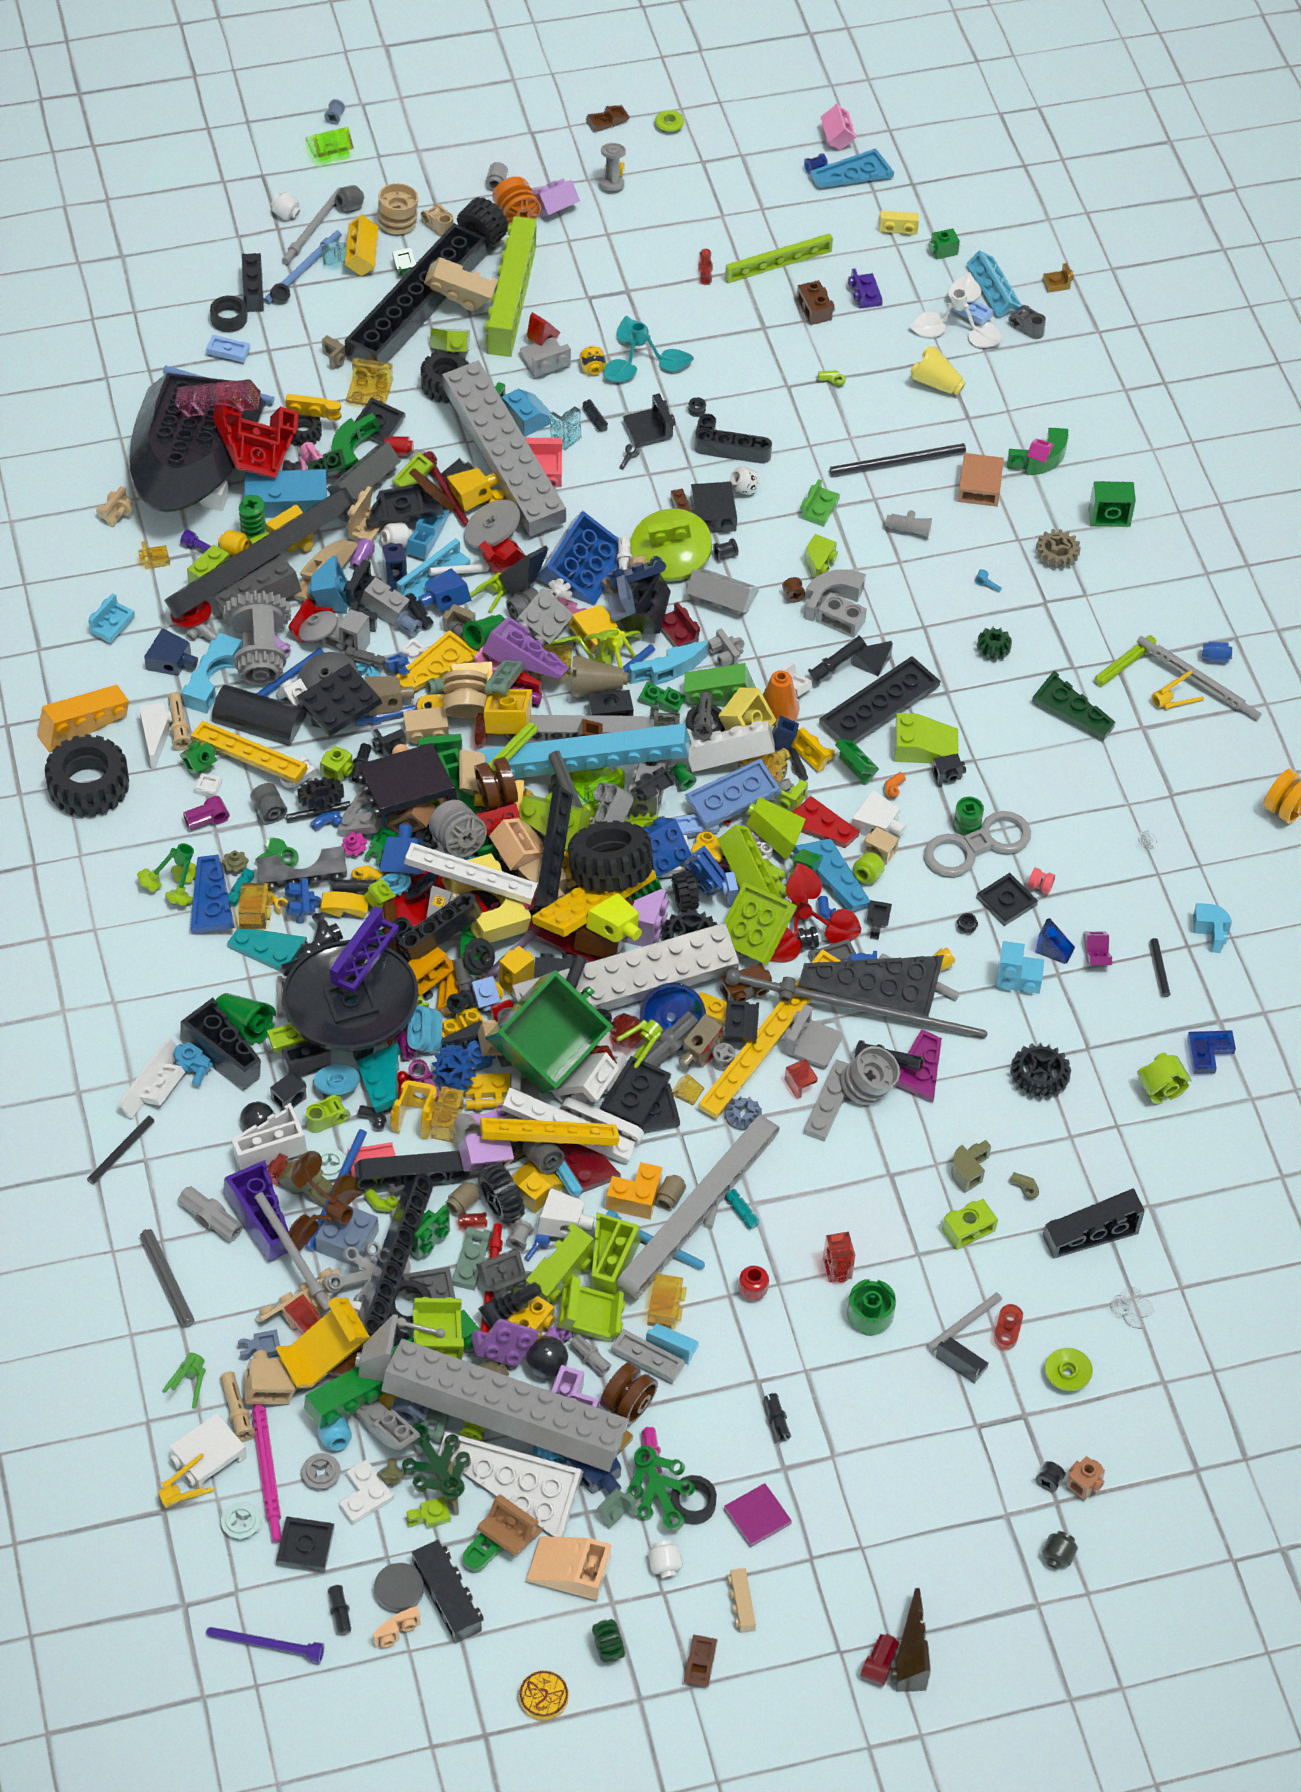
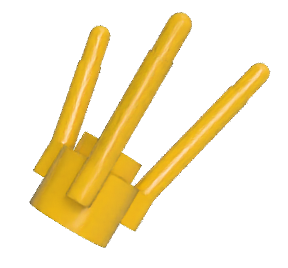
[1151,670,1204,710]
[158,1453,214,1508]

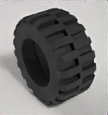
[45,734,129,817]
[567,820,654,893]

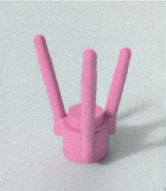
[299,442,339,479]

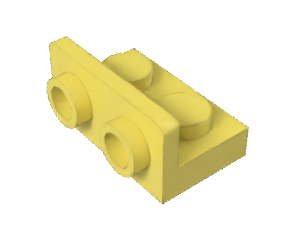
[880,210,919,235]

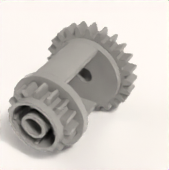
[223,590,291,685]

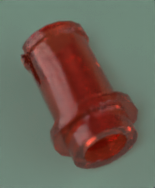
[458,1212,488,1230]

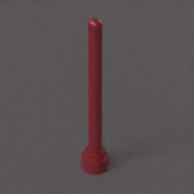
[422,451,469,527]

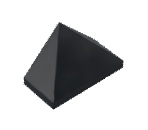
[851,641,893,676]

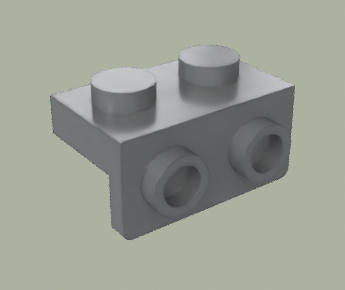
[476,1249,532,1294]

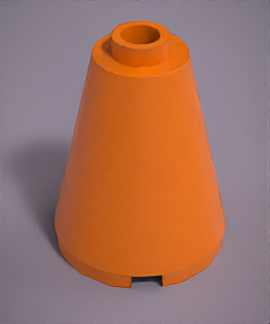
[762,670,800,724]

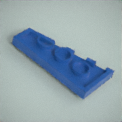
[190,854,235,933]

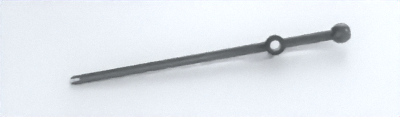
[725,968,988,1038]

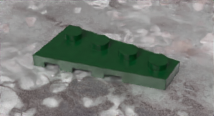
[1032,671,1116,740]

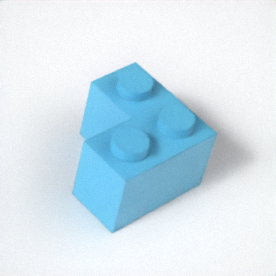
[996,941,1044,994]

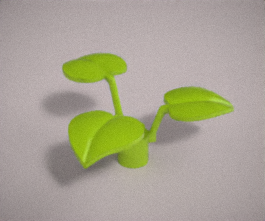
[545,629,642,665]

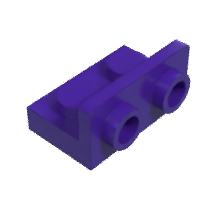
[848,268,883,309]

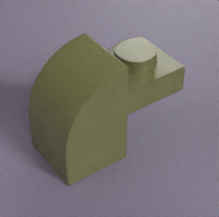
[951,1140,991,1193]
[277,1160,333,1206]

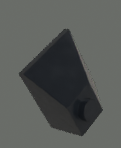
[499,545,549,596]

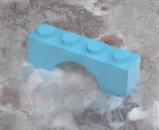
[181,633,242,714]

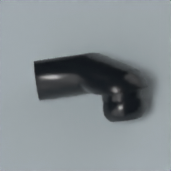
[358,1105,387,1130]

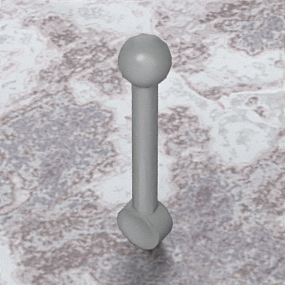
[397,1318,445,1338]

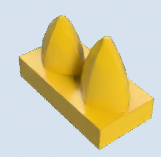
[791,728,835,772]

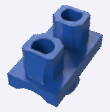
[285,878,321,924]

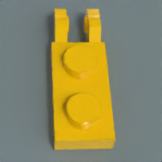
[285,394,342,421]

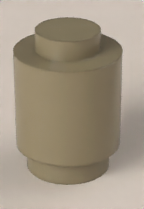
[656,1175,686,1210]
[445,1182,480,1215]

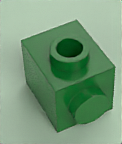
[929,228,960,259]

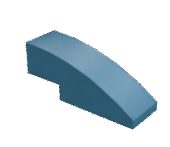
[406,509,450,559]

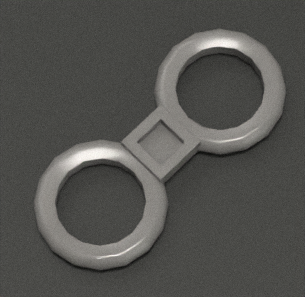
[924,811,1031,877]

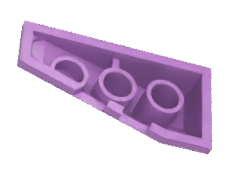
[482,617,570,679]

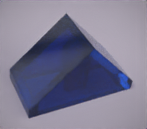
[1035,918,1075,964]

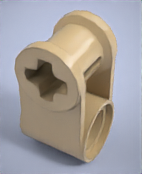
[420,203,454,237]

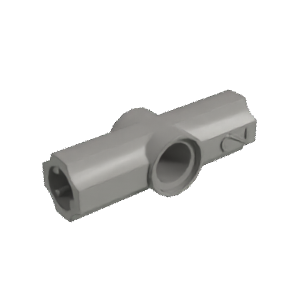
[178,1186,243,1242]

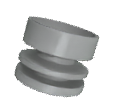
[429,800,487,857]
[841,1046,900,1105]

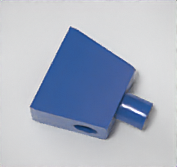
[418,568,472,611]
[379,824,425,874]

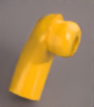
[351,865,385,881]

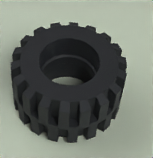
[456,197,509,250]
[421,351,469,403]

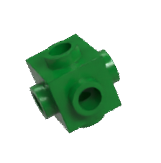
[179,740,218,773]

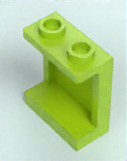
[558,1276,625,1342]
[412,1297,464,1360]

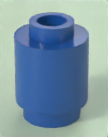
[1202,641,1233,663]

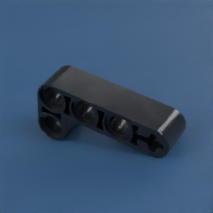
[695,414,772,464]
[392,892,482,959]

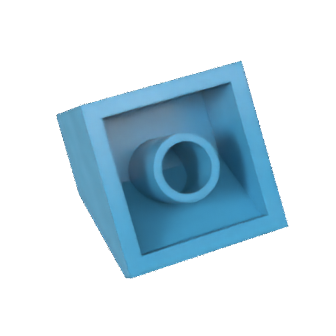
[502,389,557,437]

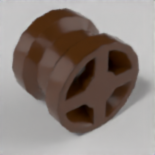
[782,577,806,603]

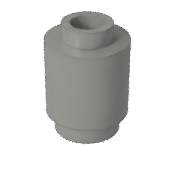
[486,162,508,190]

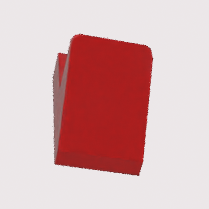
[527,312,561,346]

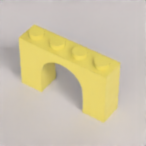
[441,854,531,943]

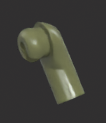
[1010,1172,1039,1199]

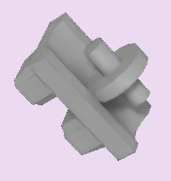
[707,628,745,667]

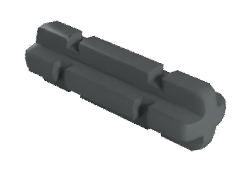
[345,646,386,668]

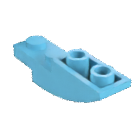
[629,641,708,685]

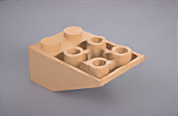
[490,818,545,870]
[526,1536,612,1600]

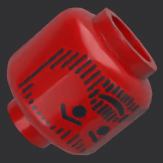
[738,1265,769,1300]

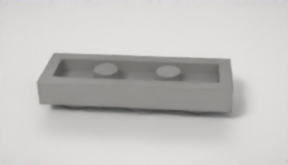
[611,1329,685,1384]

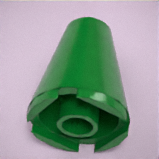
[216,993,276,1045]

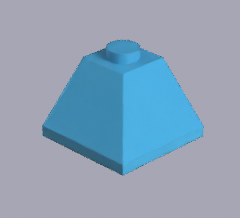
[308,555,348,614]

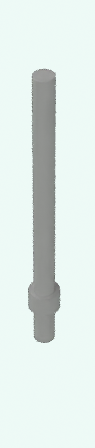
[282,187,341,264]
[255,1192,331,1312]

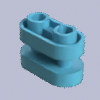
[407,1005,442,1054]

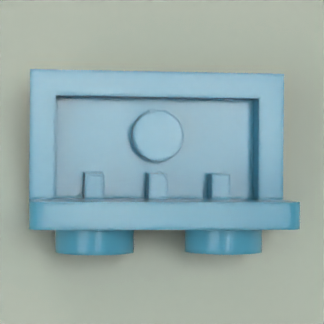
[88,593,135,643]

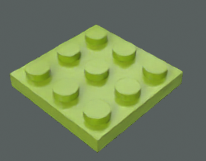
[724,882,797,966]

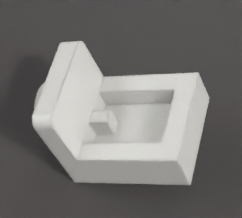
[781,663,812,697]
[275,678,307,706]

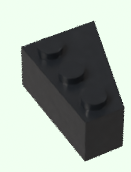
[619,573,671,634]

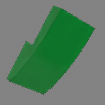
[637,681,686,713]

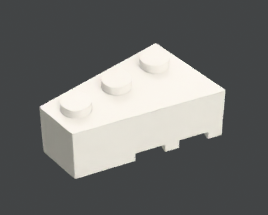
[231,1103,307,1170]

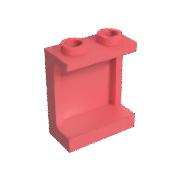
[525,438,562,487]

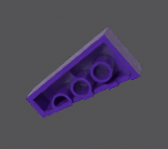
[223,1160,289,1262]

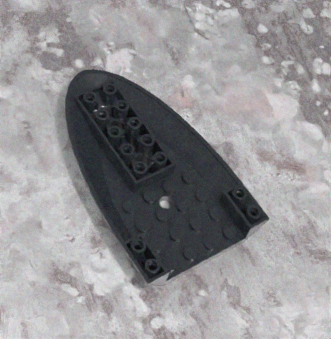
[130,373,265,512]

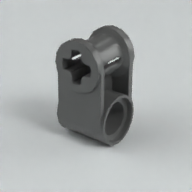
[1008,305,1046,339]

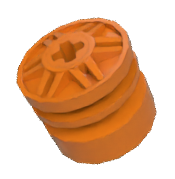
[492,176,541,224]

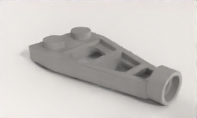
[337,787,382,837]

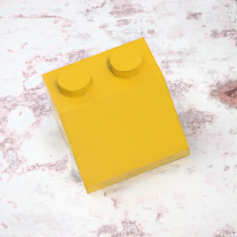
[484,689,532,735]

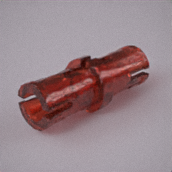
[698,249,713,285]

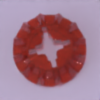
[475,713,487,747]

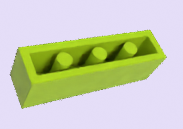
[717,824,783,899]

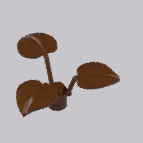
[288,1151,365,1251]

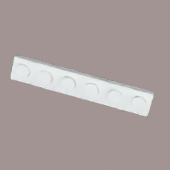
[404,842,538,905]
[501,1088,635,1164]

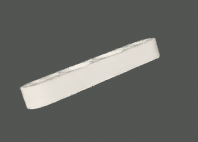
[560,1097,644,1146]

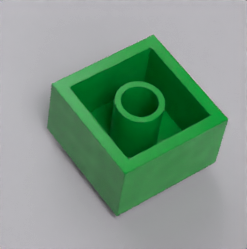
[1089,481,1136,527]

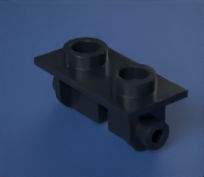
[630,766,676,801]

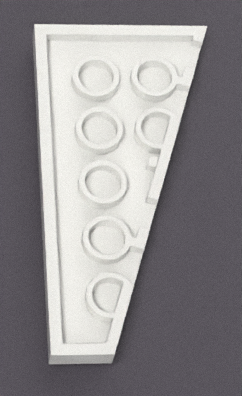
[438,1432,583,1537]

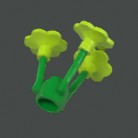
[137,843,196,906]

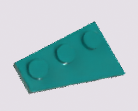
[356,1043,400,1113]

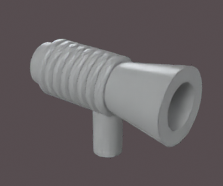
[885,510,932,538]

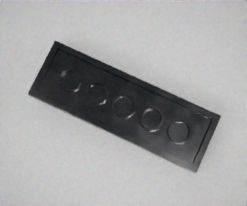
[819,656,941,744]

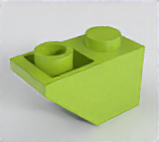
[805,534,838,579]

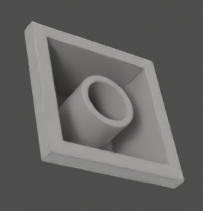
[355,1314,398,1381]

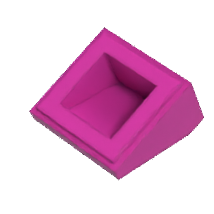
[1028,438,1054,462]

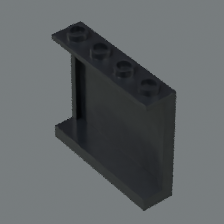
[357,743,457,826]

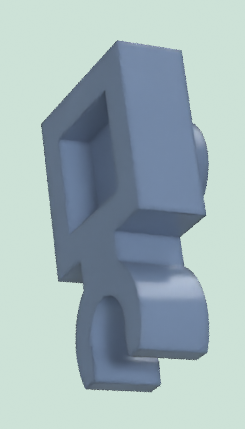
[238,1329,280,1359]

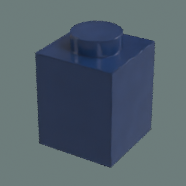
[772,715,799,754]

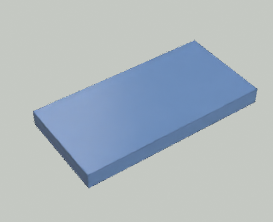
[685,759,781,829]

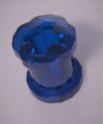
[804,153,828,175]

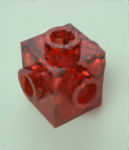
[610,1013,643,1049]

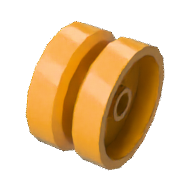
[1263,768,1301,824]

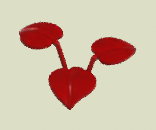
[770,863,862,963]

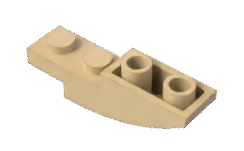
[293,539,358,601]

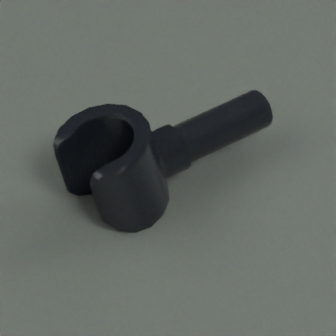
[620,444,640,469]

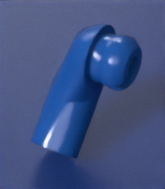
[310,811,343,831]
[817,896,839,922]

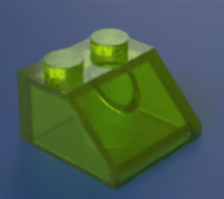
[305,127,354,161]

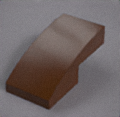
[586,105,630,132]
[684,1634,718,1687]

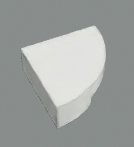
[399,638,428,659]

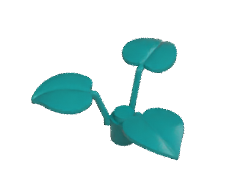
[604,315,694,382]

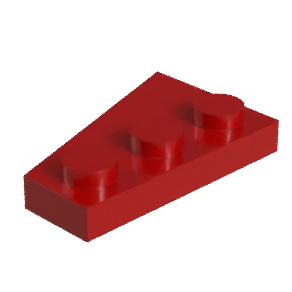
[792,796,860,849]

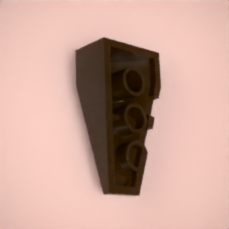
[891,1588,931,1692]

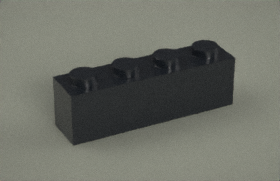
[411,1539,484,1644]

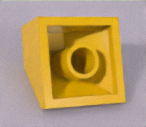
[511,1160,565,1214]

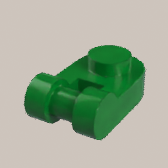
[463,1533,503,1572]

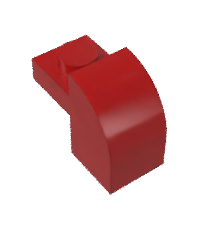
[479,537,526,573]

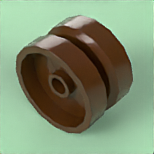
[474,757,518,811]
[600,1362,658,1425]

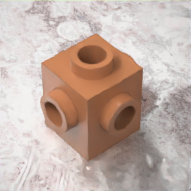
[1066,1456,1105,1501]

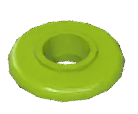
[655,110,685,132]

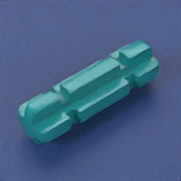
[228,868,254,906]
[726,1189,759,1229]

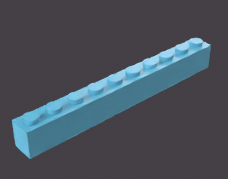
[477,723,690,779]

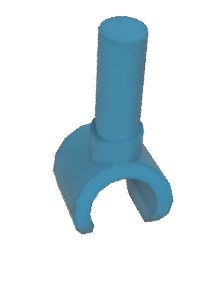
[975,569,1002,592]

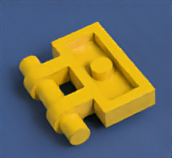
[465,1072,511,1111]

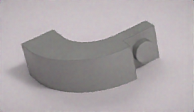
[804,569,866,622]

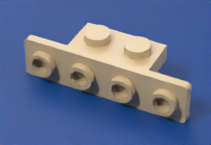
[255,1267,341,1330]

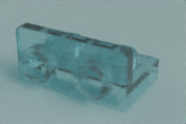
[550,406,582,450]

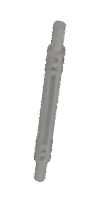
[1137,636,1262,720]

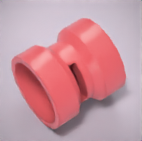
[1027,867,1056,895]

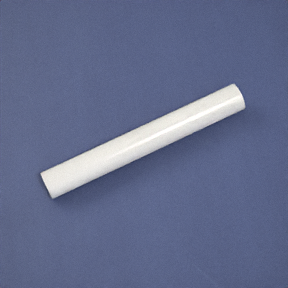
[428,563,489,576]

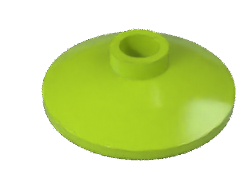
[1045,1348,1093,1391]

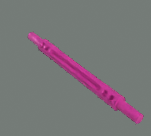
[252,1404,281,1543]

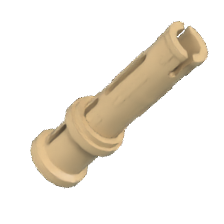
[168,692,192,751]
[220,1371,256,1442]

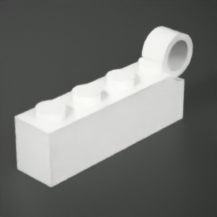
[687,721,775,772]

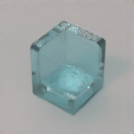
[321,242,347,266]

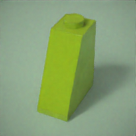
[430,328,470,352]
[746,797,805,860]

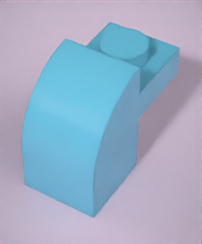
[1193,903,1232,953]

